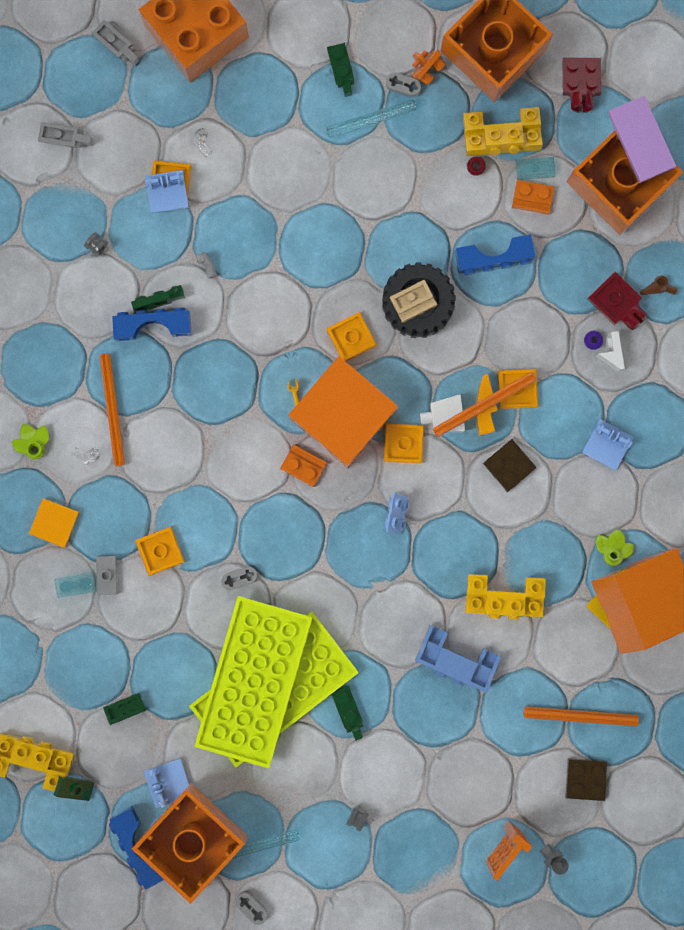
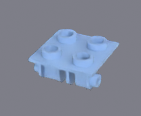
[145,170,189,213]
[582,419,634,471]
[385,493,409,535]
[144,759,189,808]

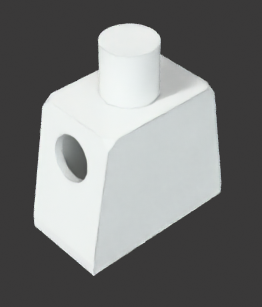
[420,395,465,433]

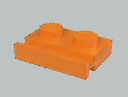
[512,180,554,215]
[280,444,327,487]

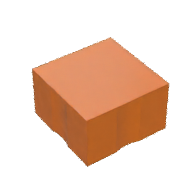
[288,356,398,468]
[591,548,684,654]

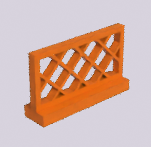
[485,821,533,881]

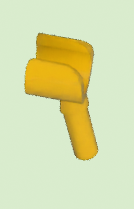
[287,379,299,406]

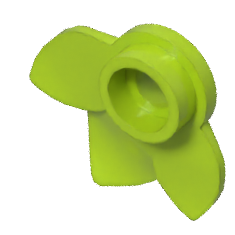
[12,424,49,460]
[596,529,634,566]

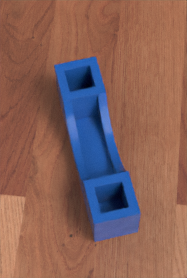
[455,234,535,276]
[112,308,192,341]
[109,806,164,890]

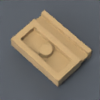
[390,280,437,323]

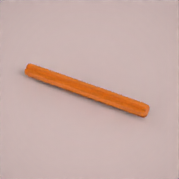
[100,353,125,466]
[433,372,536,437]
[523,707,639,727]

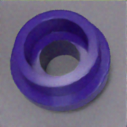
[584,331,603,350]

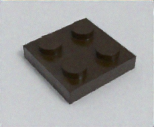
[482,439,537,492]
[565,758,607,801]

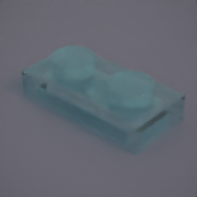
[515,157,555,180]
[54,573,96,598]

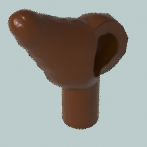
[640,276,678,295]

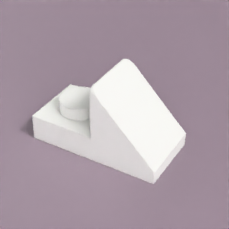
[596,331,625,372]

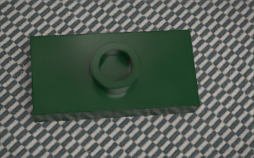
[103,692,146,725]
[54,776,95,801]

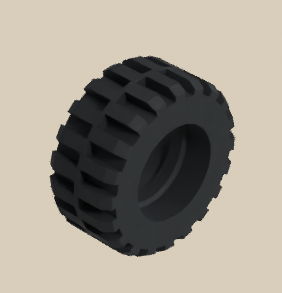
[382,262,456,338]

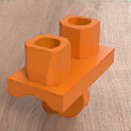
[411,50,445,85]

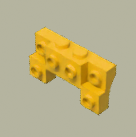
[463,107,543,156]
[465,574,546,620]
[0,733,75,792]

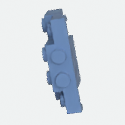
[415,625,501,693]

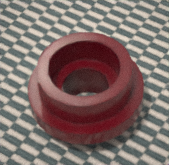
[467,156,486,176]

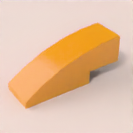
[476,374,498,436]

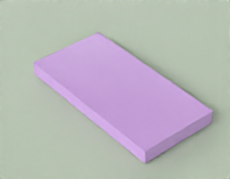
[608,96,676,183]

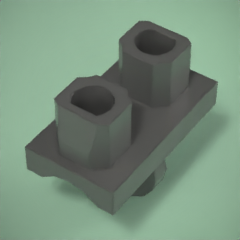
[540,843,569,875]

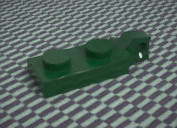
[327,43,354,97]
[131,285,185,313]
[331,685,364,741]

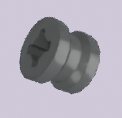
[84,232,108,257]
[346,807,369,832]

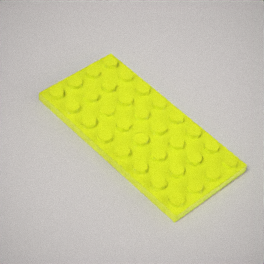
[194,596,313,768]
[189,611,359,768]

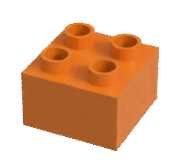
[138,0,249,83]
[440,0,553,103]
[567,130,683,235]
[132,783,248,904]

